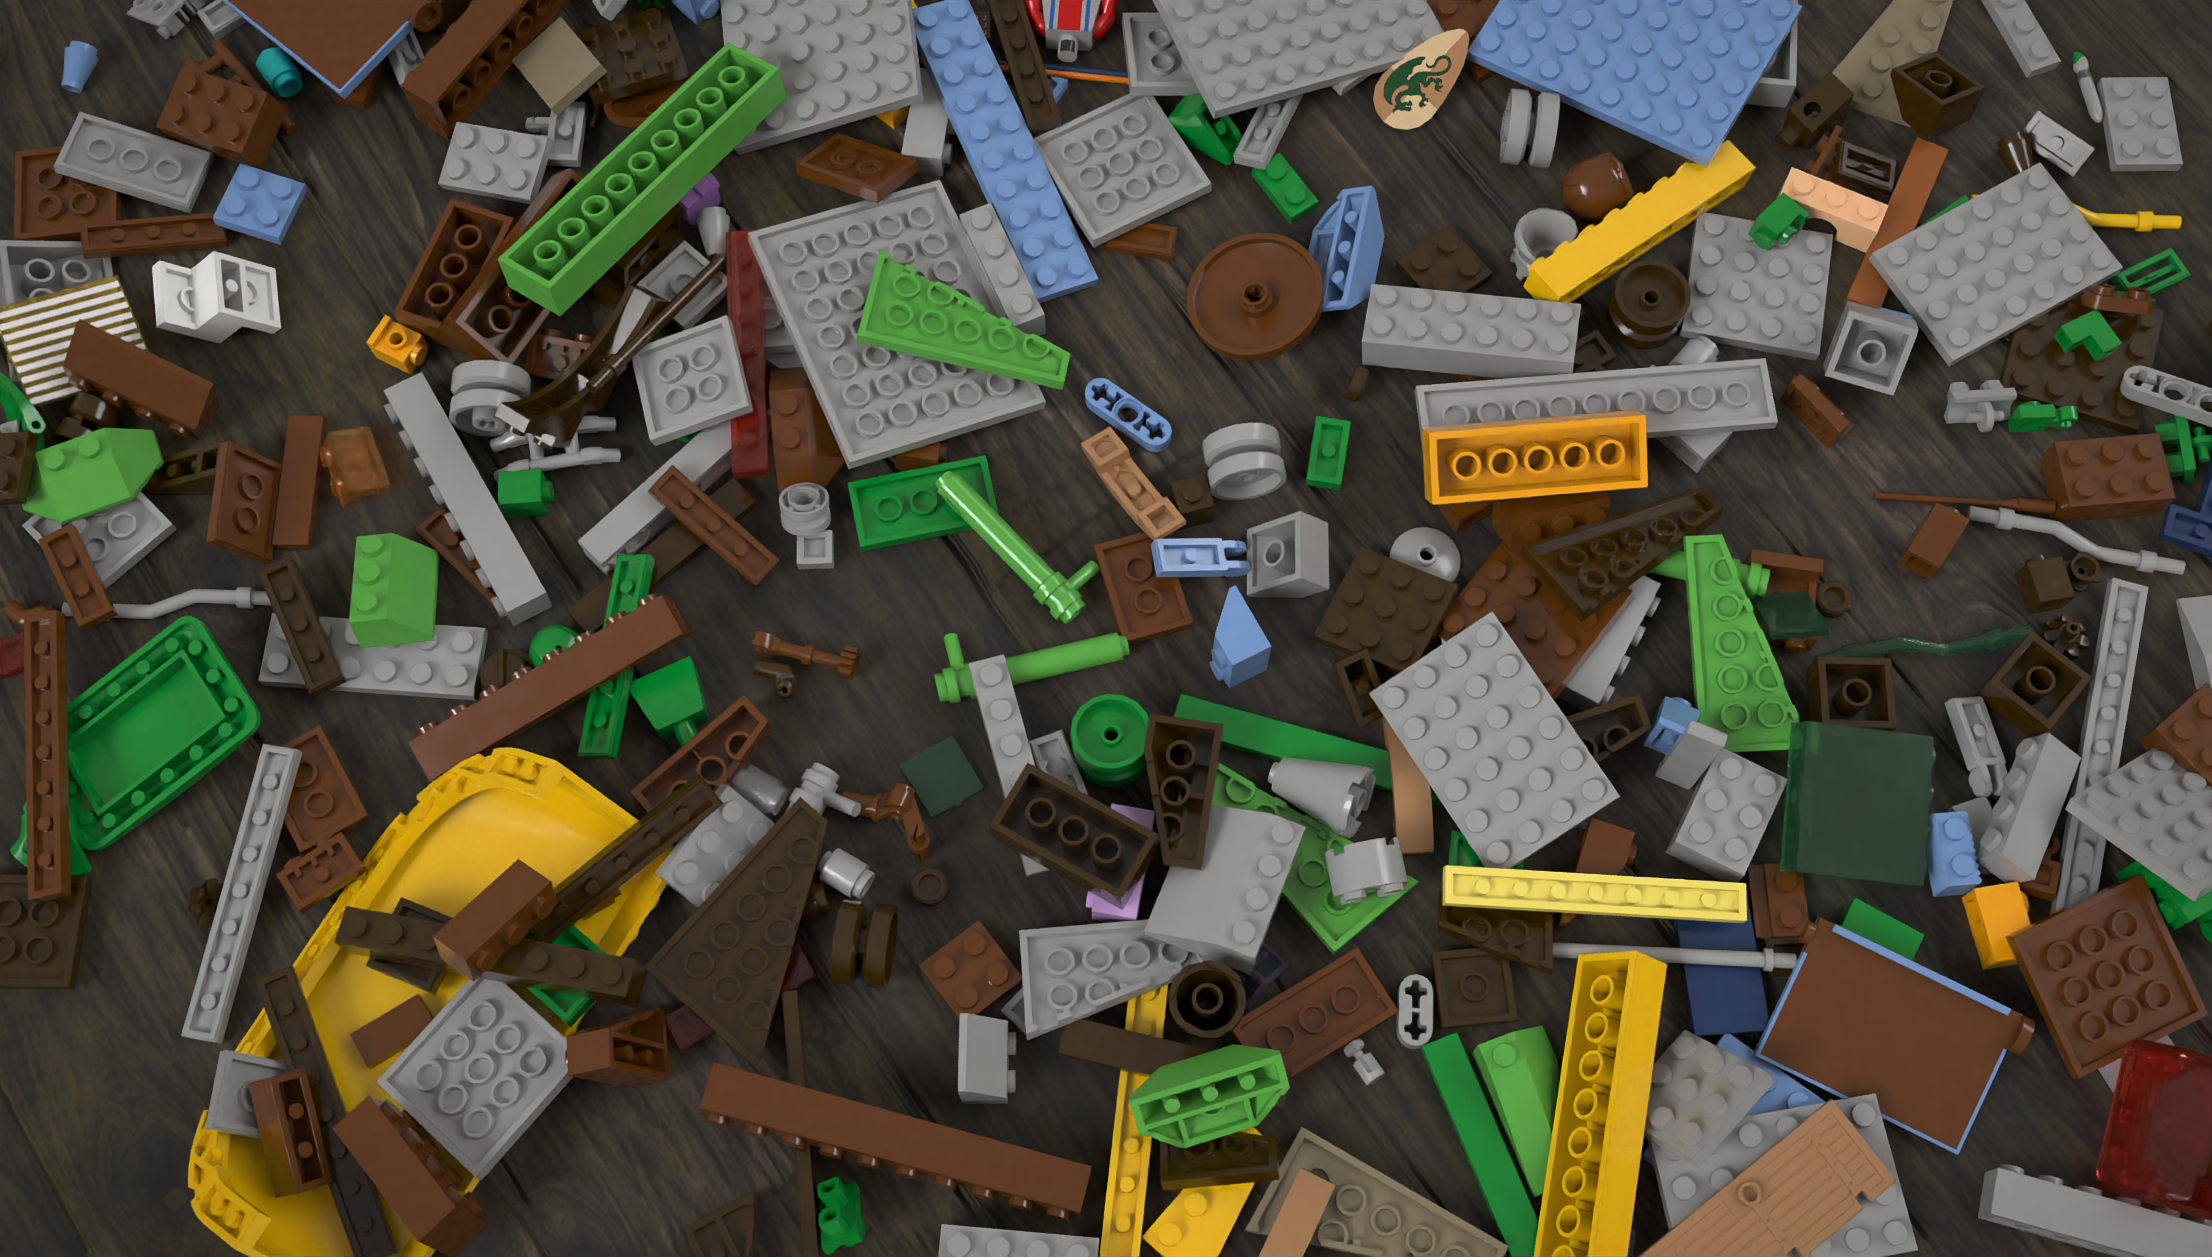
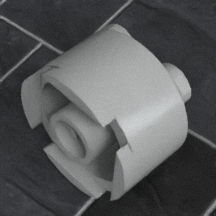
[1324,837,1408,905]

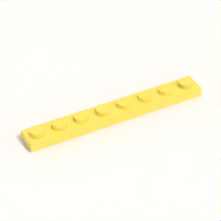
[1442,865,1747,923]

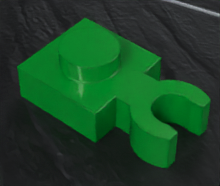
[2007,401,2078,432]

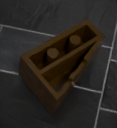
[590,205,682,310]

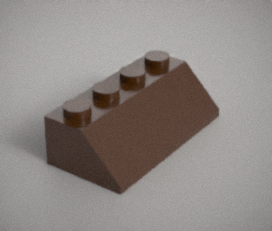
[63,319,219,440]

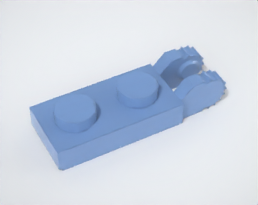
[1151,538,1251,577]

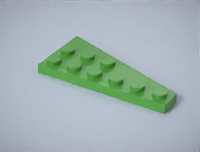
[1683,534,1812,753]
[1212,763,1419,955]

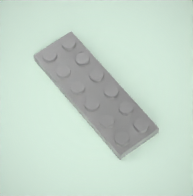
[258,613,488,701]

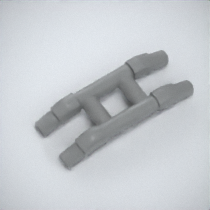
[490,416,621,483]

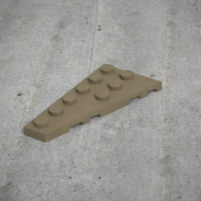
[1832,0,1953,128]
[1245,1127,1509,1257]

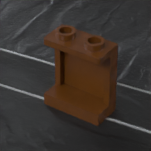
[1743,549,1824,654]

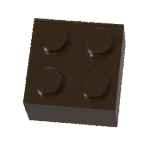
[1975,631,2093,738]
[1806,656,1897,741]

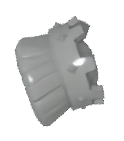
[1510,208,1578,280]

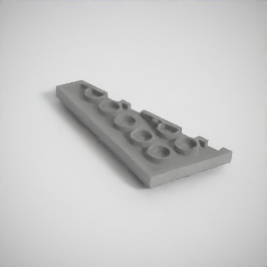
[1019,919,1210,1040]

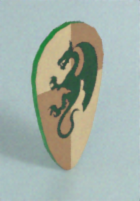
[1373,29,1469,131]

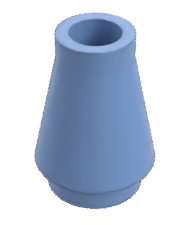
[61,41,99,93]

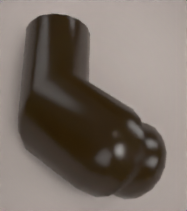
[754,658,799,699]

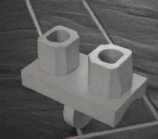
[1944,380,2017,432]

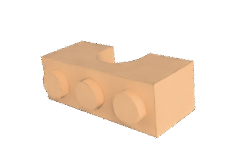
[1777,167,1889,253]

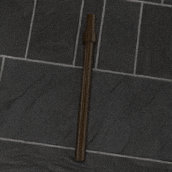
[586,254,728,394]

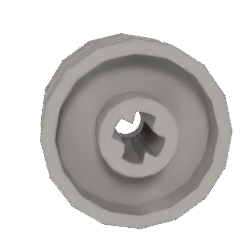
[1500,88,1560,169]
[449,360,531,437]
[1202,423,1287,500]

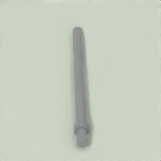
[1553,942,1797,972]

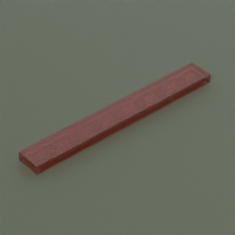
[726,229,770,479]

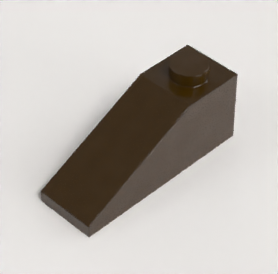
[145,440,226,495]

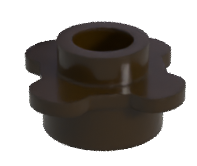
[2064,552,2103,592]

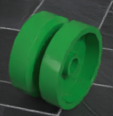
[1070,694,1149,788]

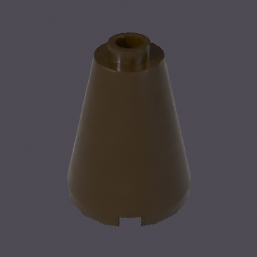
[1168,960,1246,1039]

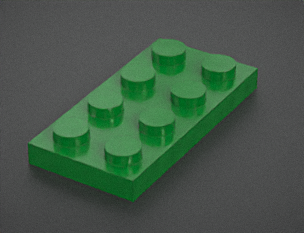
[848,455,998,552]

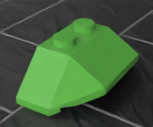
[22,428,164,525]
[1129,1044,1290,1148]

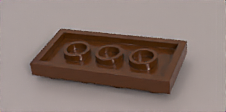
[1231,947,1399,1079]

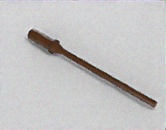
[1874,492,2056,514]

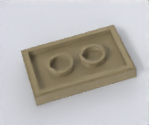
[512,16,607,116]

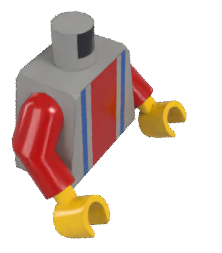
[1025,0,1118,62]

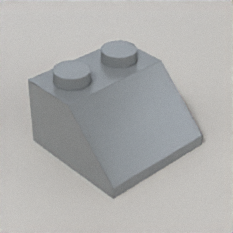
[1247,511,1329,598]
[958,1013,1016,1104]

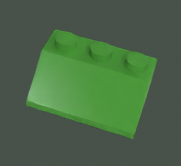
[349,533,439,648]

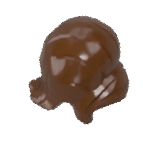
[1561,152,1633,221]

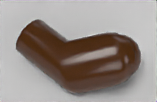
[3,600,59,630]

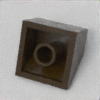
[1890,52,1986,138]

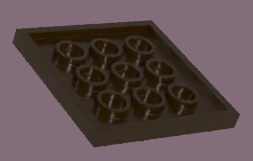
[2000,293,2164,435]

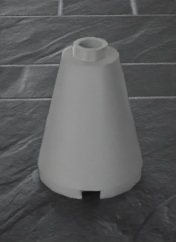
[1268,757,1375,839]

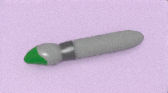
[2073,51,2103,123]

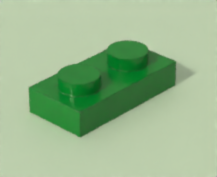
[1252,153,1319,224]
[1305,416,1351,490]

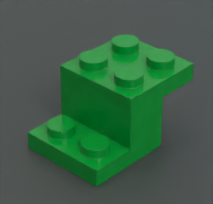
[2115,861,2212,943]

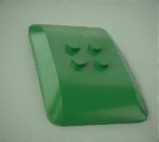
[67,616,261,851]

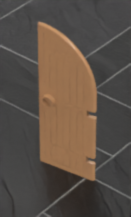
[1638,1099,1896,1257]

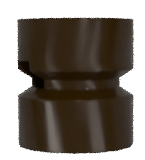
[54,392,121,443]

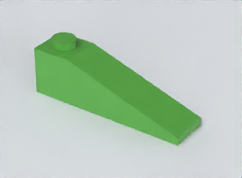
[1472,1026,1560,1198]

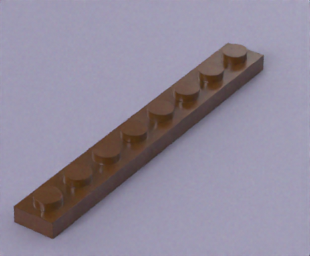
[24,610,71,902]

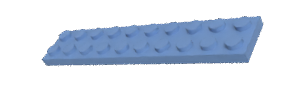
[913,0,1098,303]

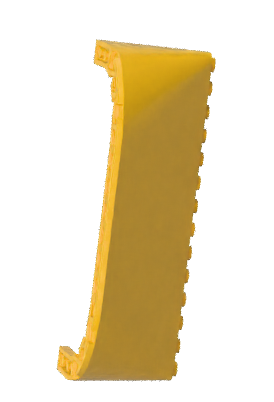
[188,747,674,1257]

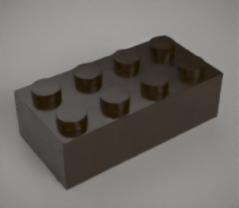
[989,763,1160,910]

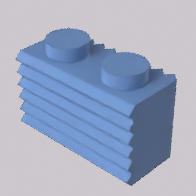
[1919,811,1983,897]

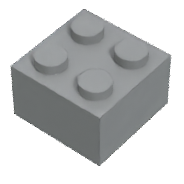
[1823,300,1919,396]

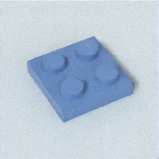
[213,163,307,245]

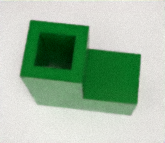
[2053,309,2122,362]

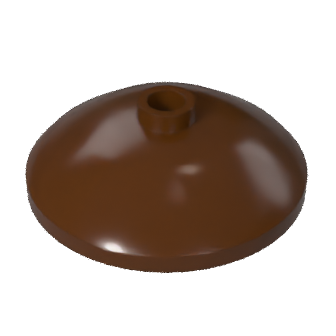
[604,71,695,129]

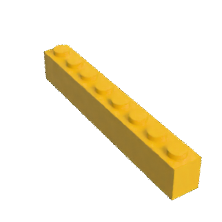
[1523,140,1756,303]

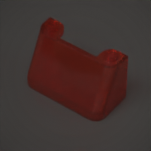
[2096,1039,2212,1220]

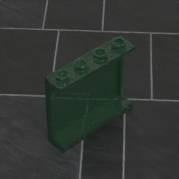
[1780,721,1936,886]

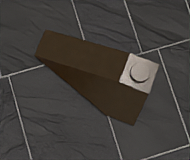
[1144,713,1223,871]

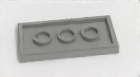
[54,112,214,213]

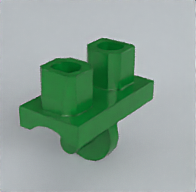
[2154,415,2212,483]
[817,1177,866,1255]

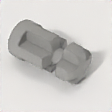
[1344,1038,1385,1086]

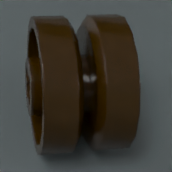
[1606,260,1691,350]
[831,899,898,989]

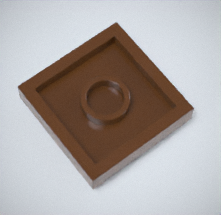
[918,920,1023,1020]

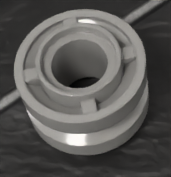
[779,482,831,536]

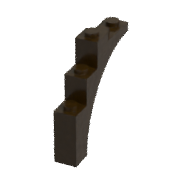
[495,284,669,450]

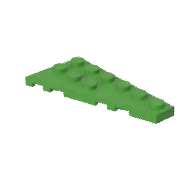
[857,249,1070,390]

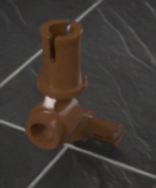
[841,783,931,861]

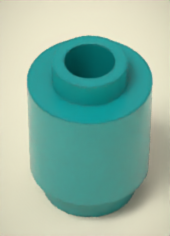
[256,47,303,97]

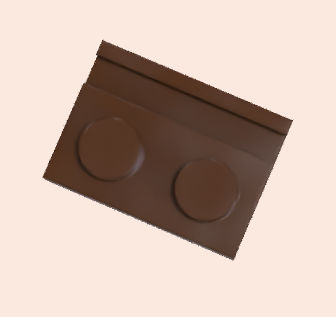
[1745,863,1809,941]

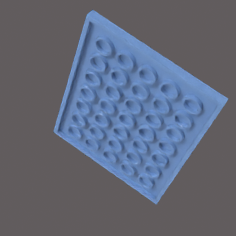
[1467,0,1802,168]

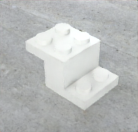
[152,251,281,344]

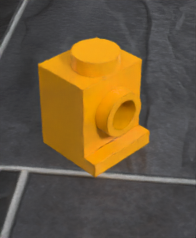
[366,315,429,375]

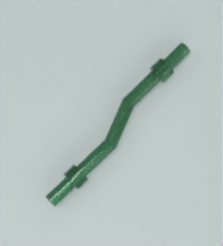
[1814,624,2032,659]

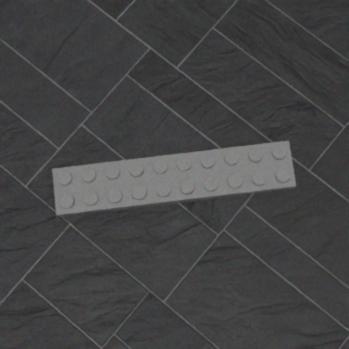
[1415,358,1778,449]

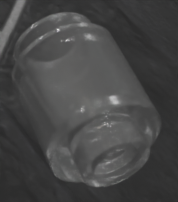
[731,765,789,815]

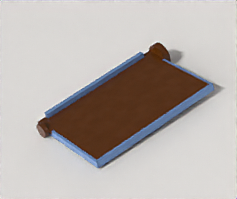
[224,0,442,99]
[1754,917,2035,1155]

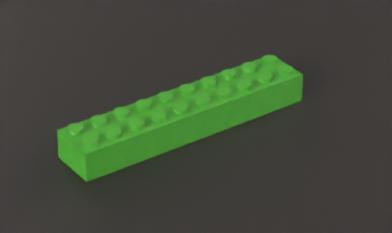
[498,42,786,316]

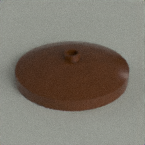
[1187,233,1325,361]

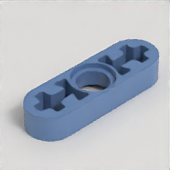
[1085,378,1172,452]

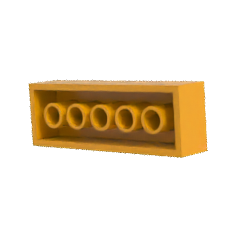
[1422,410,1648,505]

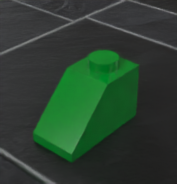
[1168,93,1243,165]

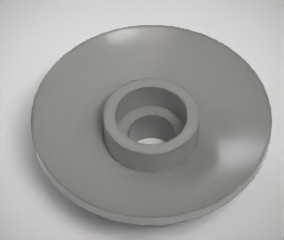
[1389,527,1460,583]

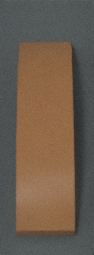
[1081,427,1186,540]
[1382,715,1434,855]
[1258,1167,1335,1257]

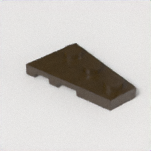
[1437,891,1553,975]
[1160,1131,1280,1191]

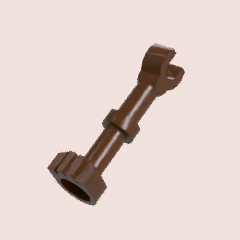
[752,631,860,680]

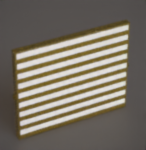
[0,275,149,407]

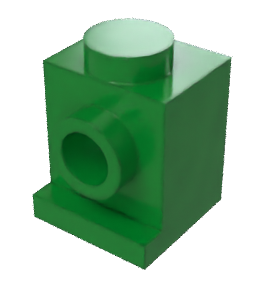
[1748,192,1810,251]

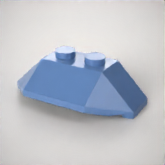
[1309,185,1385,312]

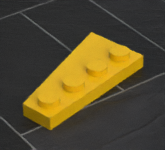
[1142,1127,1263,1257]

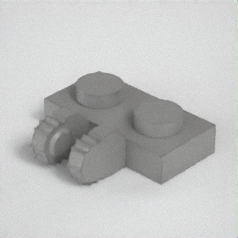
[525,102,588,167]

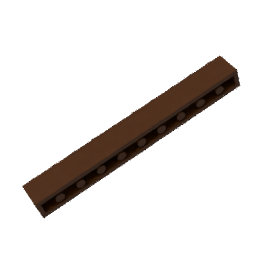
[699,1062,1092,1221]

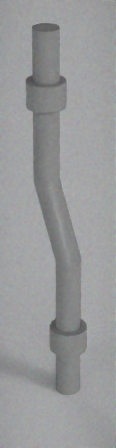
[1967,506,2186,575]
[62,587,272,621]

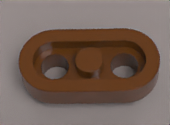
[2081,283,2156,315]

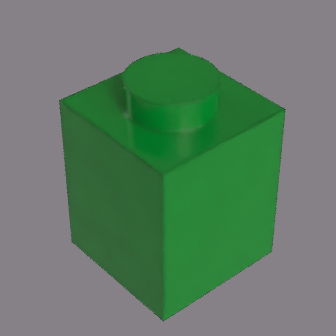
[498,469,554,518]

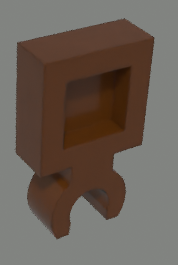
[2018,838,2062,901]

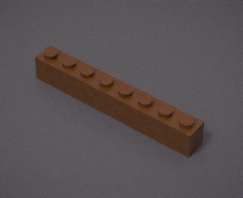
[408,593,691,781]

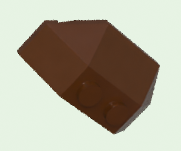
[769,367,846,494]

